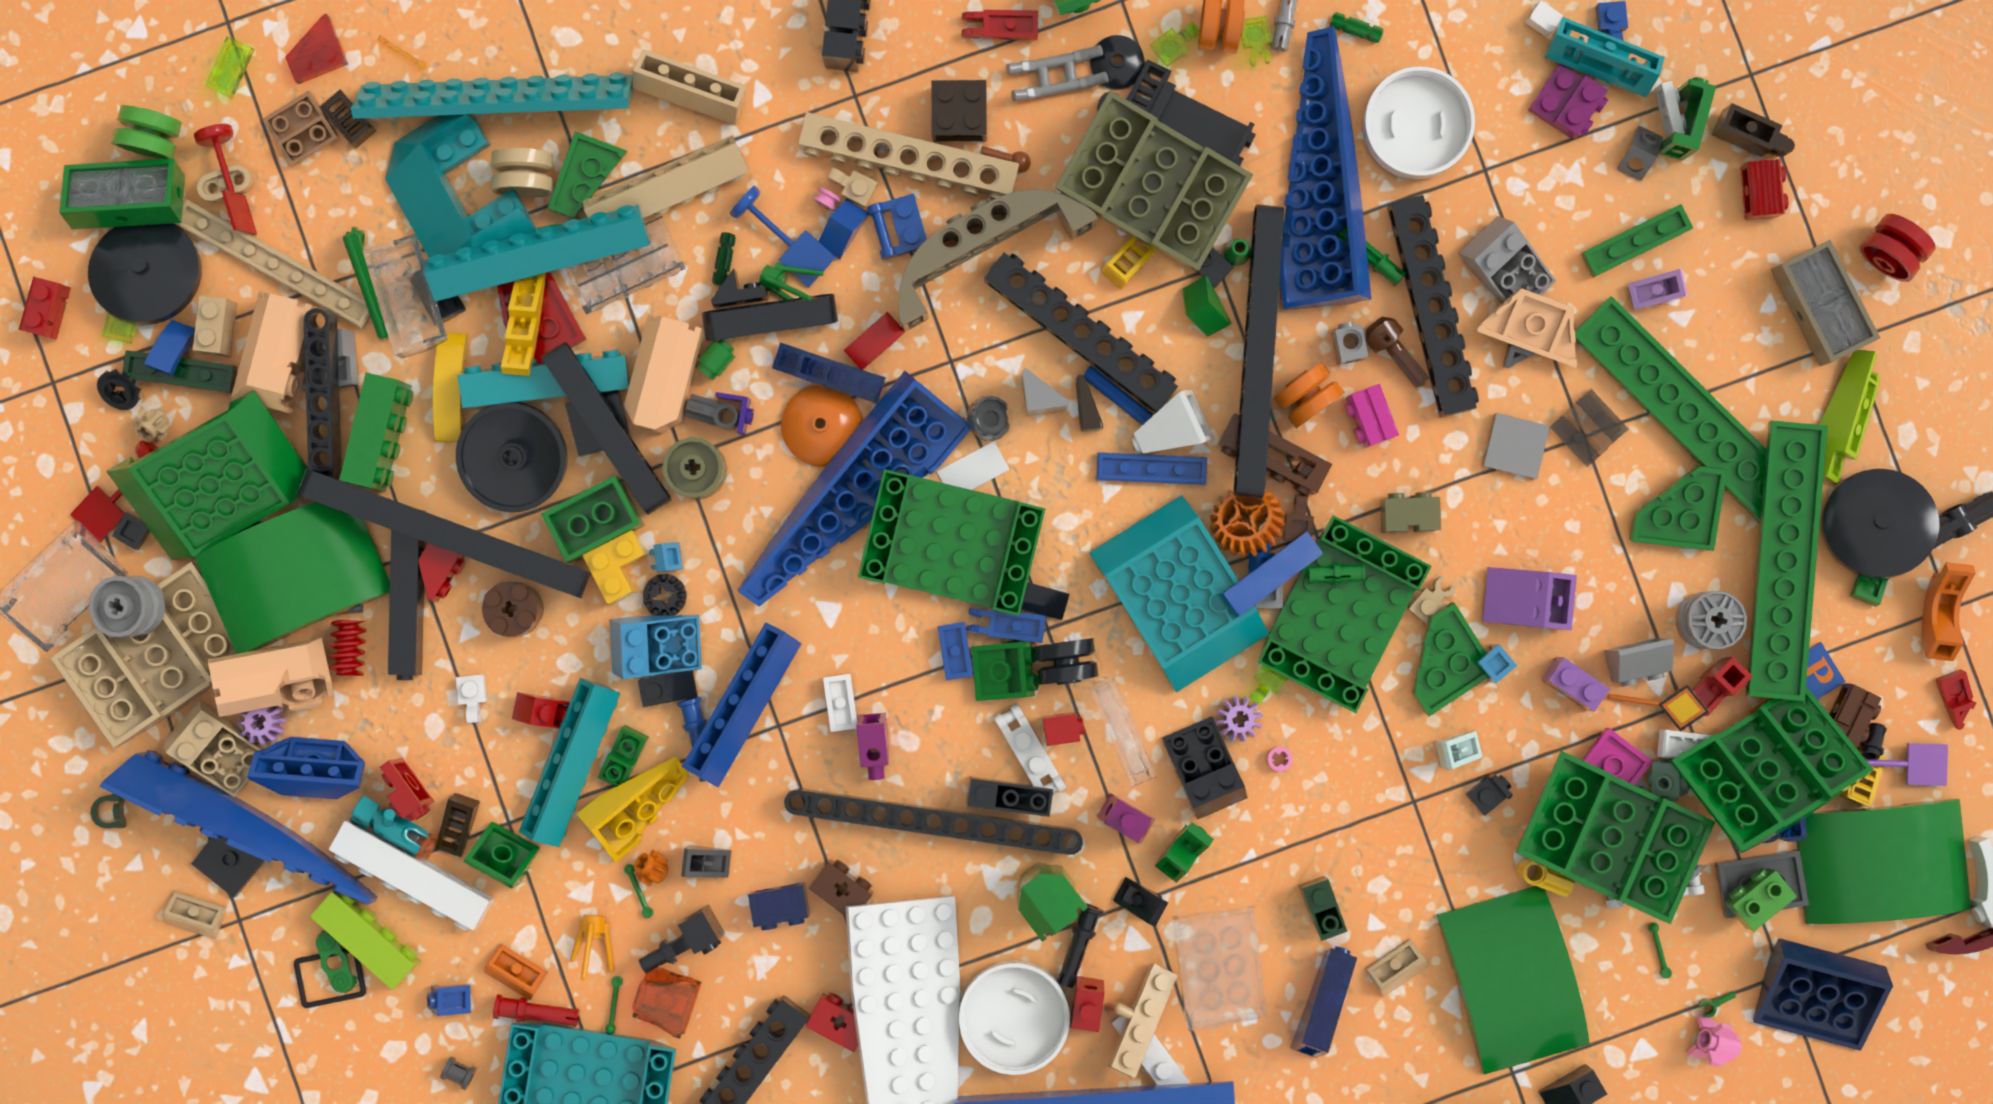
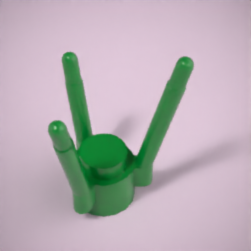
[759,263,824,301]

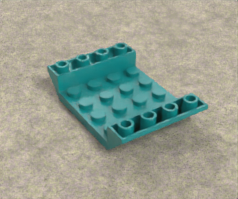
[1089,495,1269,692]
[498,1023,676,1104]

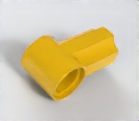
[1516,858,1575,898]

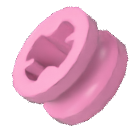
[813,187,840,211]
[1267,747,1292,771]

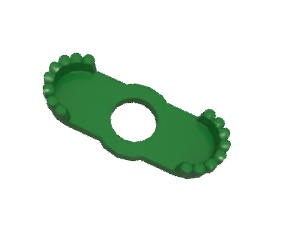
[316,931,357,993]

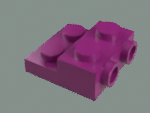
[1528,63,1608,140]

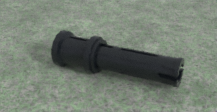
[1057,903,1104,988]

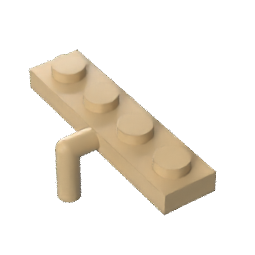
[1104,963,1178,1078]

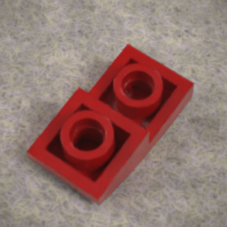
[843,311,905,371]

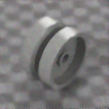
[89,576,165,637]

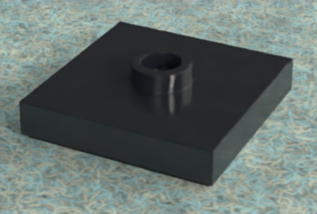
[565,390,632,457]
[191,836,265,898]

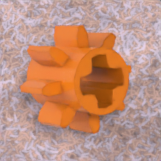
[634,850,669,886]

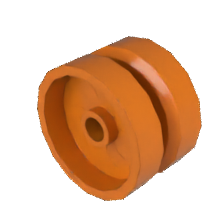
[1198,0,1245,54]
[1273,362,1345,429]

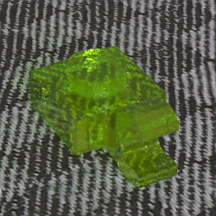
[1150,22,1199,67]
[1249,666,1288,704]

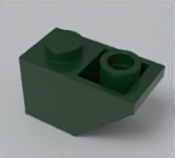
[1298,876,1348,941]

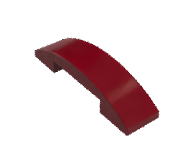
[1925,927,1993,955]

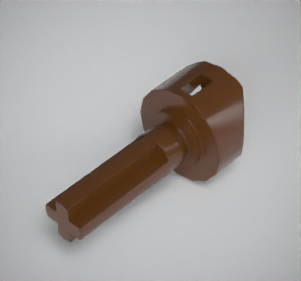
[1366,316,1429,388]

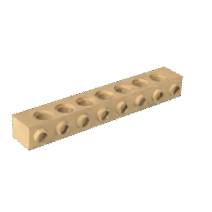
[798,112,1019,200]

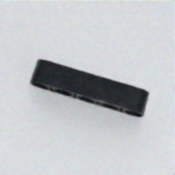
[701,294,838,341]

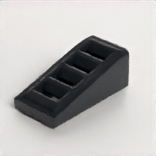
[1126,59,1172,113]

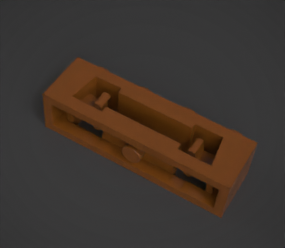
[1217,413,1332,496]

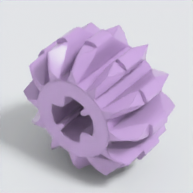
[1216,695,1263,742]
[237,706,287,745]

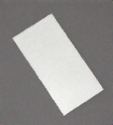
[937,441,1010,490]

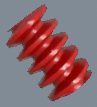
[328,620,367,676]

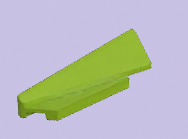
[1819,350,1880,484]

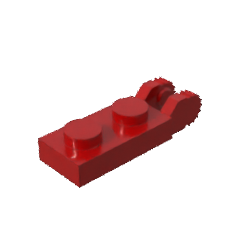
[962,10,1038,40]

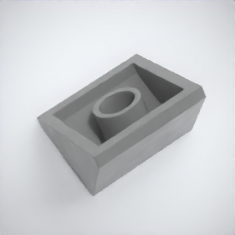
[1022,368,1070,416]

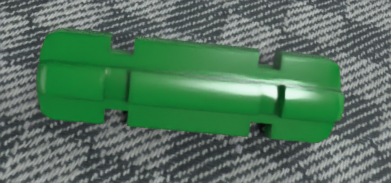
[1330,12,1384,43]

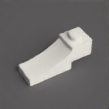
[1968,836,1993,928]

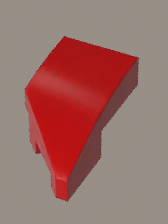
[1936,669,1977,730]

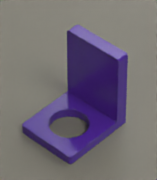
[715,392,754,436]

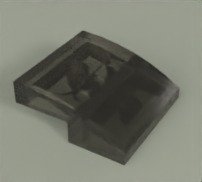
[1550,388,1629,467]

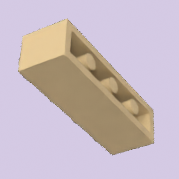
[633,49,746,125]

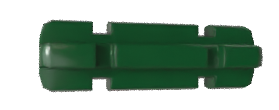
[712,232,736,286]

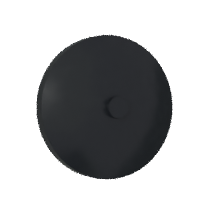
[88,223,202,325]
[456,402,568,512]
[1822,469,1939,579]

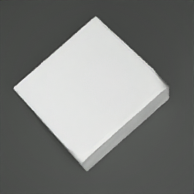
[1525,0,1563,38]

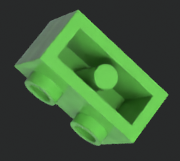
[1724,868,1797,932]

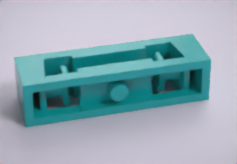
[1545,17,1665,97]

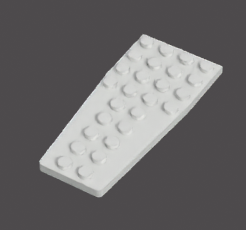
[846,896,960,1104]

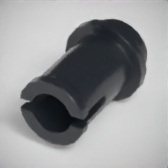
[1861,723,1887,760]

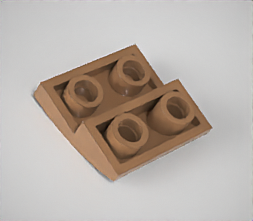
[262,91,338,166]

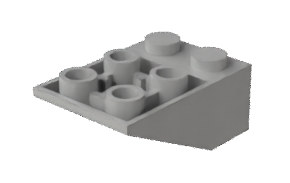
[1458,216,1556,303]

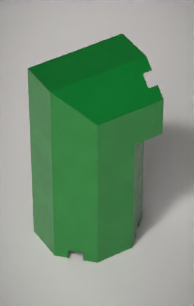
[1017,862,1088,942]

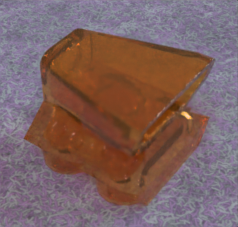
[632,967,702,1039]

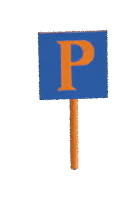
[1750,642,1846,714]

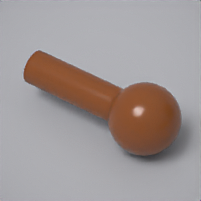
[980,146,1031,173]

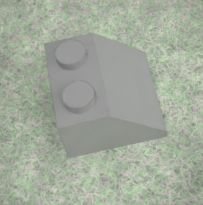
[1604,638,1674,687]

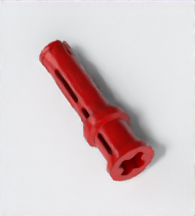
[493,994,580,1027]

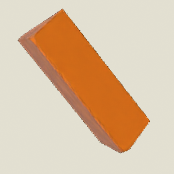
[484,944,547,1000]

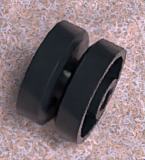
[1034,638,1099,685]

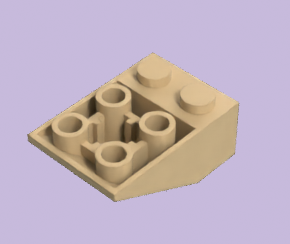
[164,699,264,797]

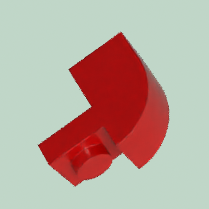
[1692,657,1753,716]

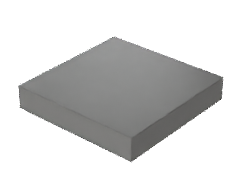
[1482,413,1550,480]

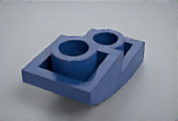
[144,320,195,376]

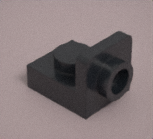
[1465,773,1513,816]

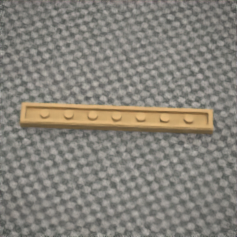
[175,199,371,329]

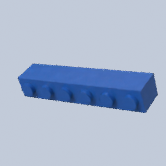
[682,622,802,788]

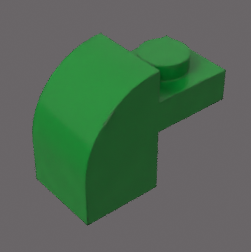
[1155,822,1214,883]

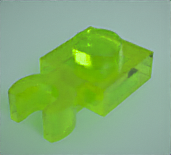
[1241,15,1272,67]

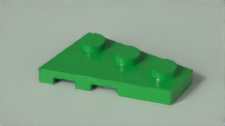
[548,131,627,219]

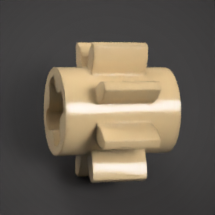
[133,409,171,443]

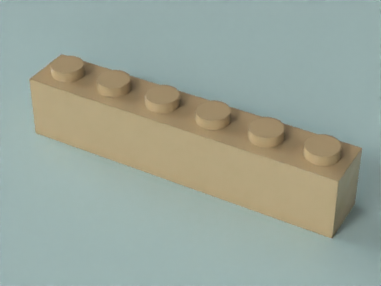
[583,135,749,220]

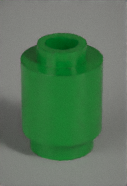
[696,339,735,380]

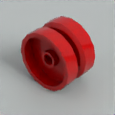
[1860,214,1936,282]

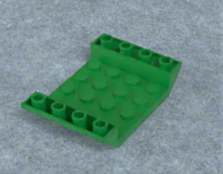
[106,389,308,560]
[858,469,1046,616]
[1257,515,1432,713]

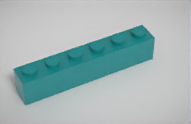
[458,349,630,408]
[519,677,620,847]

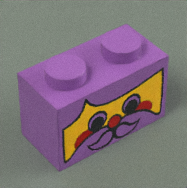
[1541,657,1610,712]

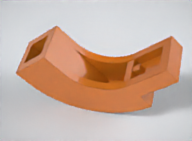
[1922,562,1976,661]

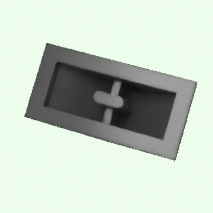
[681,845,731,878]

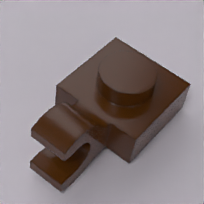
[1283,495,1314,542]

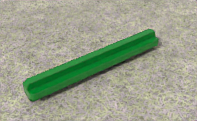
[343,232,394,339]

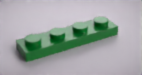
[1581,204,1693,278]

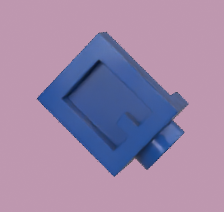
[427,984,471,1016]

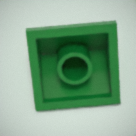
[463,822,540,889]

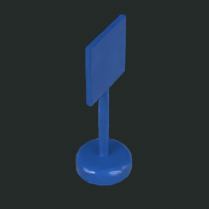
[729,185,836,288]

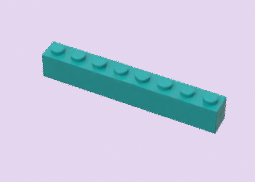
[424,205,650,302]

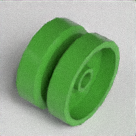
[111,105,182,159]

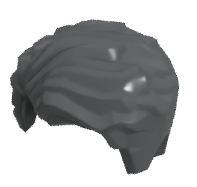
[967,396,1010,441]

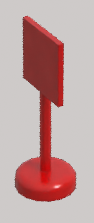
[194,124,257,235]
[70,440,159,544]

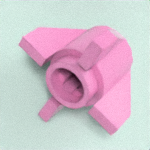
[1687,1015,1742,1067]

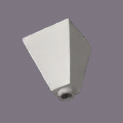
[1132,390,1215,453]

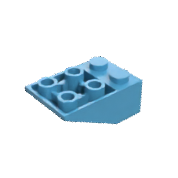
[609,615,701,679]

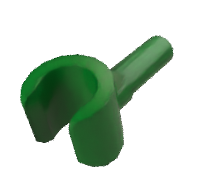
[1698,991,1736,1018]

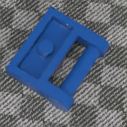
[867,193,927,260]

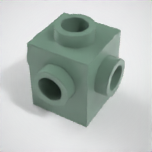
[1648,758,1691,801]

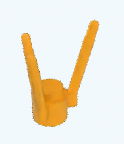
[570,914,614,980]

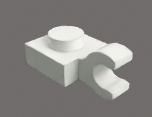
[456,675,488,723]

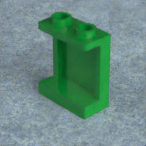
[1658,77,1716,161]

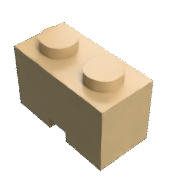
[193,296,237,357]

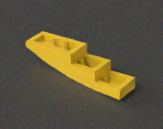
[501,273,546,376]

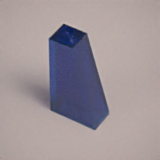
[1290,946,1357,1058]

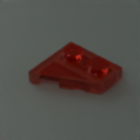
[285,14,348,84]

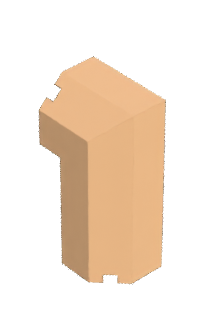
[231,292,318,414]
[624,314,704,434]
[208,638,333,717]

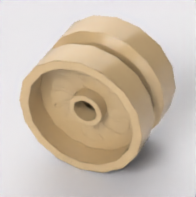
[491,148,553,197]

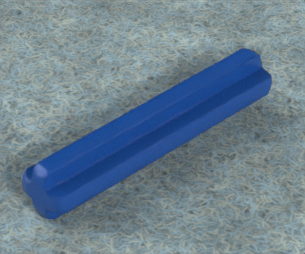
[1083,366,1153,425]

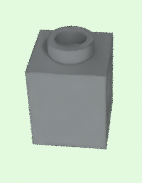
[1331,322,1369,365]

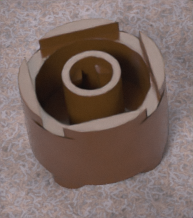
[482,581,544,637]

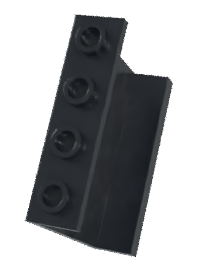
[1150,80,1256,166]

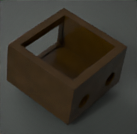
[931,80,987,142]

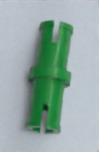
[1308,563,1365,585]

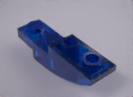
[772,342,886,403]

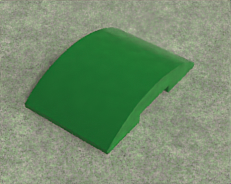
[194,502,390,654]
[1670,686,1874,853]
[1515,751,1715,924]
[1795,799,1971,924]
[1436,886,1590,1075]

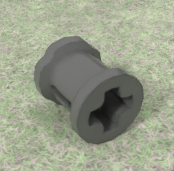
[440,1057,477,1091]

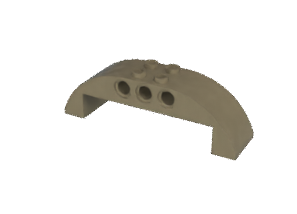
[898,189,1098,332]

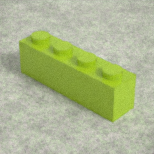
[310,890,421,990]

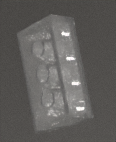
[566,216,686,315]
[363,234,448,359]

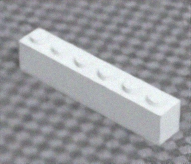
[328,819,495,931]

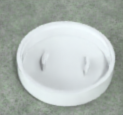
[1362,66,1475,180]
[959,960,1070,1075]

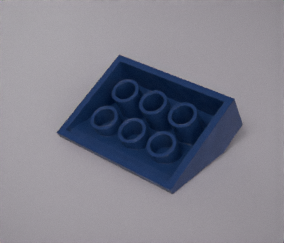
[1753,938,1893,1051]

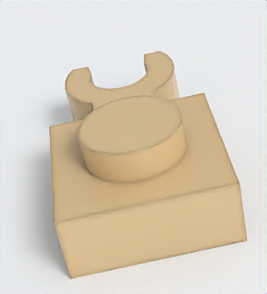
[1407,576,1456,625]

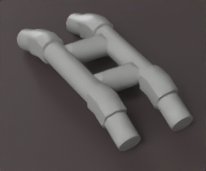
[1006,45,1109,101]

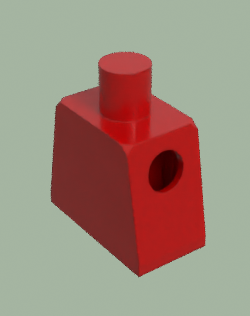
[1069,976,1105,1032]

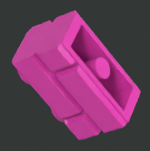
[1344,384,1399,448]

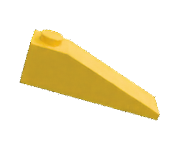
[576,756,690,863]

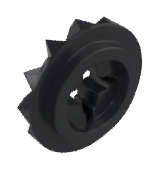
[97,369,141,410]
[643,574,687,616]

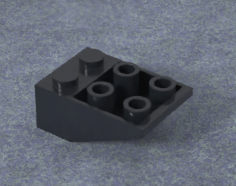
[1162,716,1248,820]

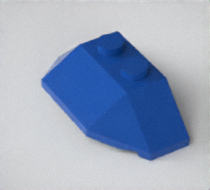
[247,737,365,799]

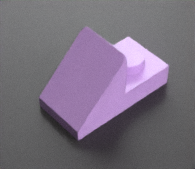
[1628,269,1688,310]

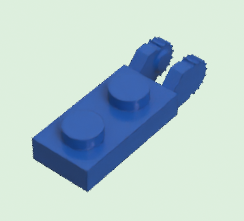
[967,608,1046,643]

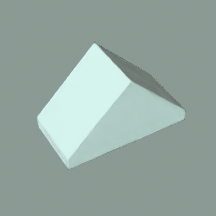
[1434,731,1483,770]

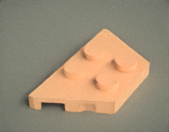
[1476,288,1577,368]

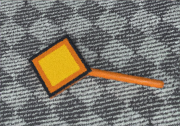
[1608,684,1710,731]

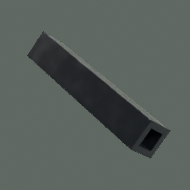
[388,510,426,680]

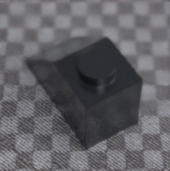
[1538,1064,1607,1104]

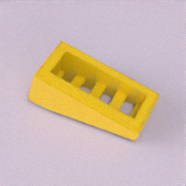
[1102,237,1157,289]
[1839,745,1887,808]

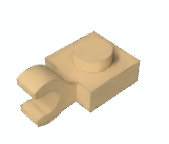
[828,167,878,208]

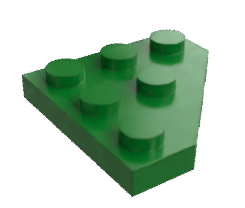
[1629,465,1727,551]
[1412,602,1489,717]

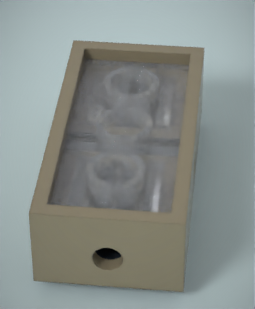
[1770,240,1880,366]

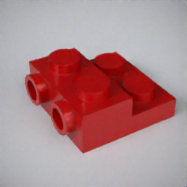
[380,757,435,822]

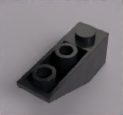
[966,776,1053,817]

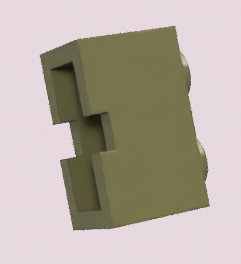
[1380,492,1441,533]

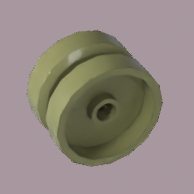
[662,437,728,500]

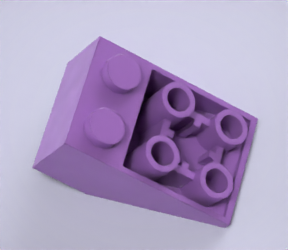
[1482,567,1577,630]

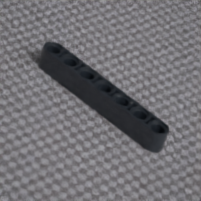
[304,308,341,481]
[542,341,671,515]

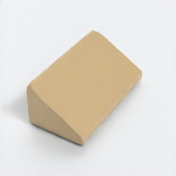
[162,891,226,939]
[1365,939,1429,997]

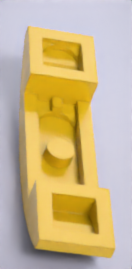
[433,332,468,442]

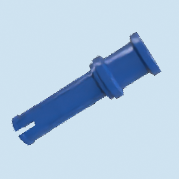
[677,697,707,782]

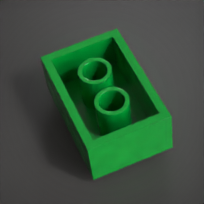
[541,475,645,564]

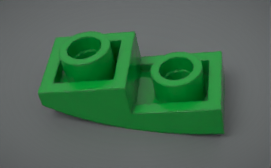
[597,725,649,787]

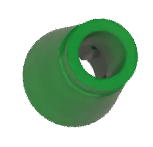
[1223,239,1251,266]

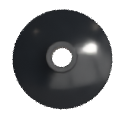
[1090,35,1145,90]

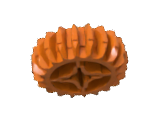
[1210,489,1285,558]

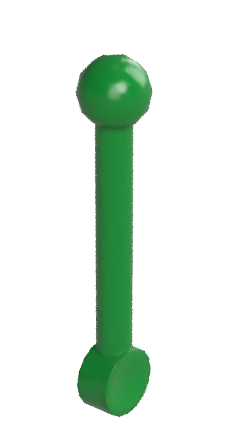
[624,864,653,918]
[1648,922,1672,979]
[605,976,623,1034]

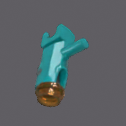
[350,796,439,860]

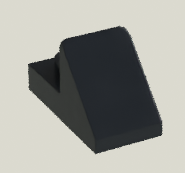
[711,269,769,309]
[638,670,698,707]
[1113,877,1169,927]

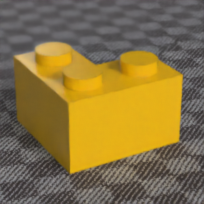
[582,530,649,605]

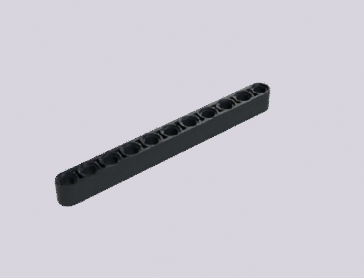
[1233,204,1284,499]
[296,469,591,598]
[784,788,1083,855]

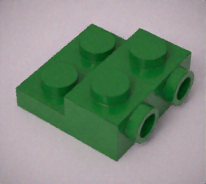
[971,641,1039,701]

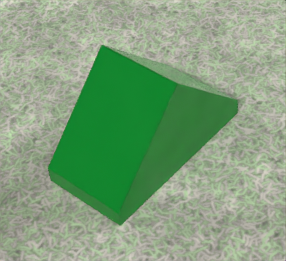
[1183,275,1232,337]

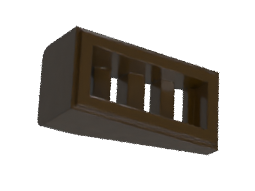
[320,89,376,148]
[1075,375,1103,432]
[435,793,480,857]

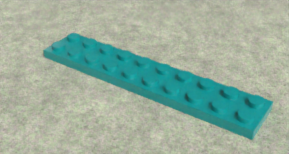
[351,72,633,119]

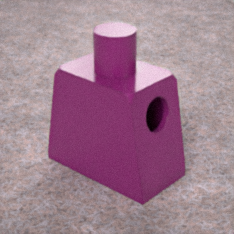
[856,712,890,780]
[1097,793,1155,843]

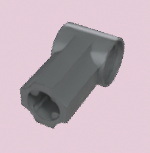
[685,394,740,430]

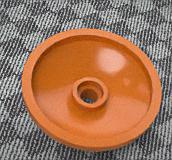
[781,384,863,466]

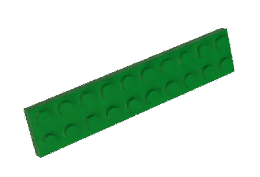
[1575,296,1766,523]
[1746,421,1828,701]

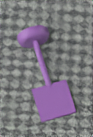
[1865,743,1948,786]

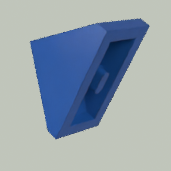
[819,199,869,259]

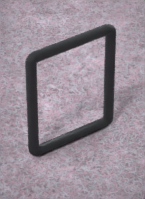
[294,949,366,1008]

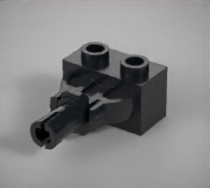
[638,905,725,974]

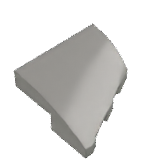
[301,329,359,392]

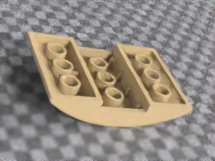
[50,562,236,748]

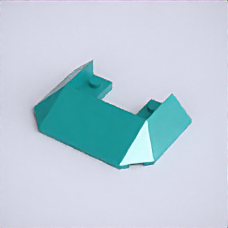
[385,114,538,258]

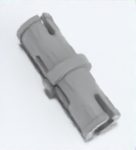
[1271,0,1298,52]

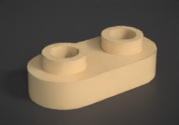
[197,165,253,203]

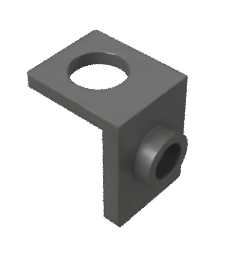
[1617,126,1663,181]

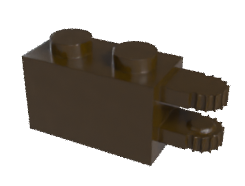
[1711,103,1795,158]

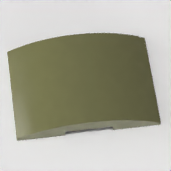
[1055,90,1253,271]

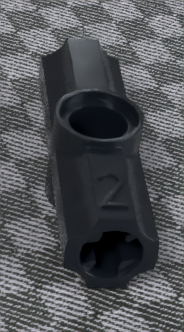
[1933,491,1993,549]

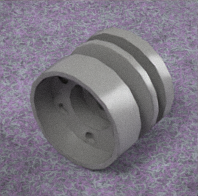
[1675,591,1747,649]

